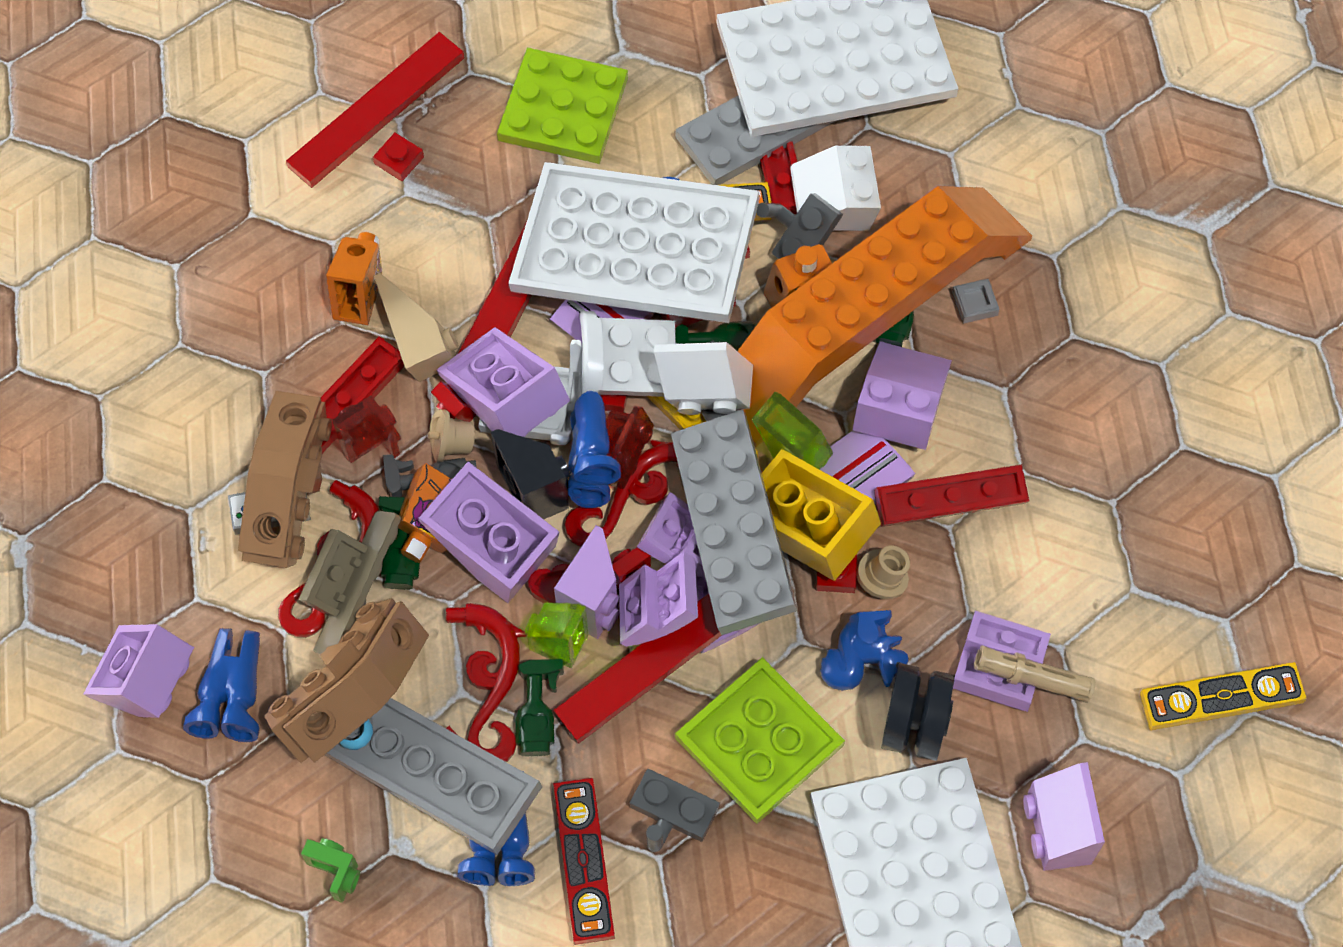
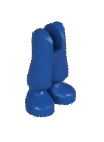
[568,391,621,508]
[183,628,260,742]
[457,771,535,887]

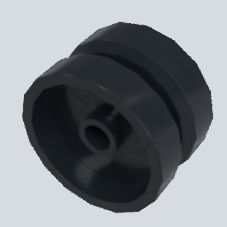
[881,663,955,761]

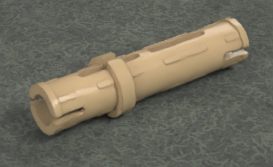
[974,645,1096,703]

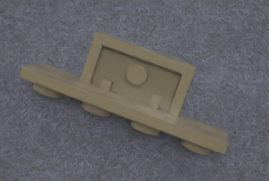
[298,511,401,654]

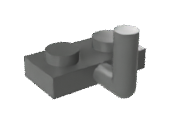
[756,193,844,259]
[630,768,720,852]

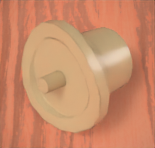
[428,409,474,462]
[856,546,910,599]

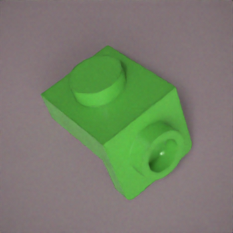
[301,838,360,903]

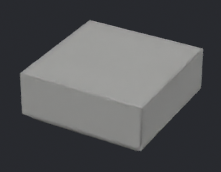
[952,279,1000,324]

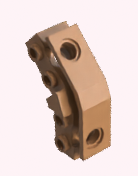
[238,391,332,568]
[264,598,429,763]

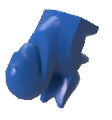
[820,610,909,691]

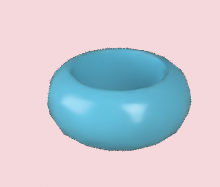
[339,719,373,750]

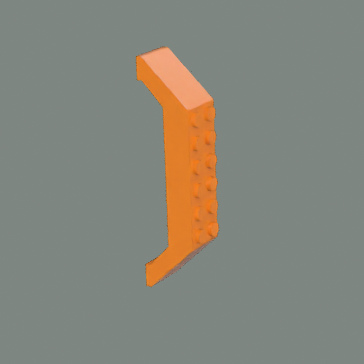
[738,186,1033,447]

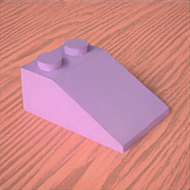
[437,327,570,437]
[852,342,952,450]
[418,462,559,603]

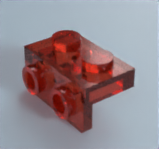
[332,396,401,464]
[606,405,654,489]

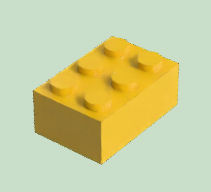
[762,449,881,581]

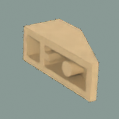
[374,273,459,382]

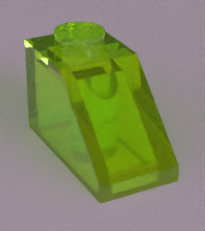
[752,392,833,470]
[525,603,589,669]

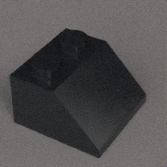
[491,429,570,519]

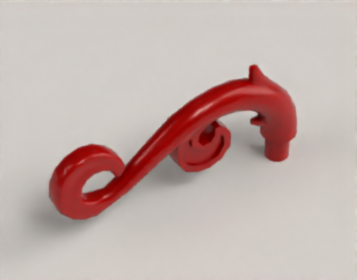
[564,439,679,547]
[278,480,379,638]
[446,603,527,762]

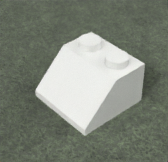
[790,145,881,231]
[654,342,753,415]

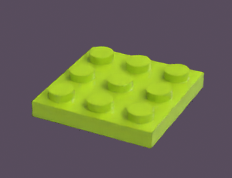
[497,47,628,164]
[675,657,845,824]

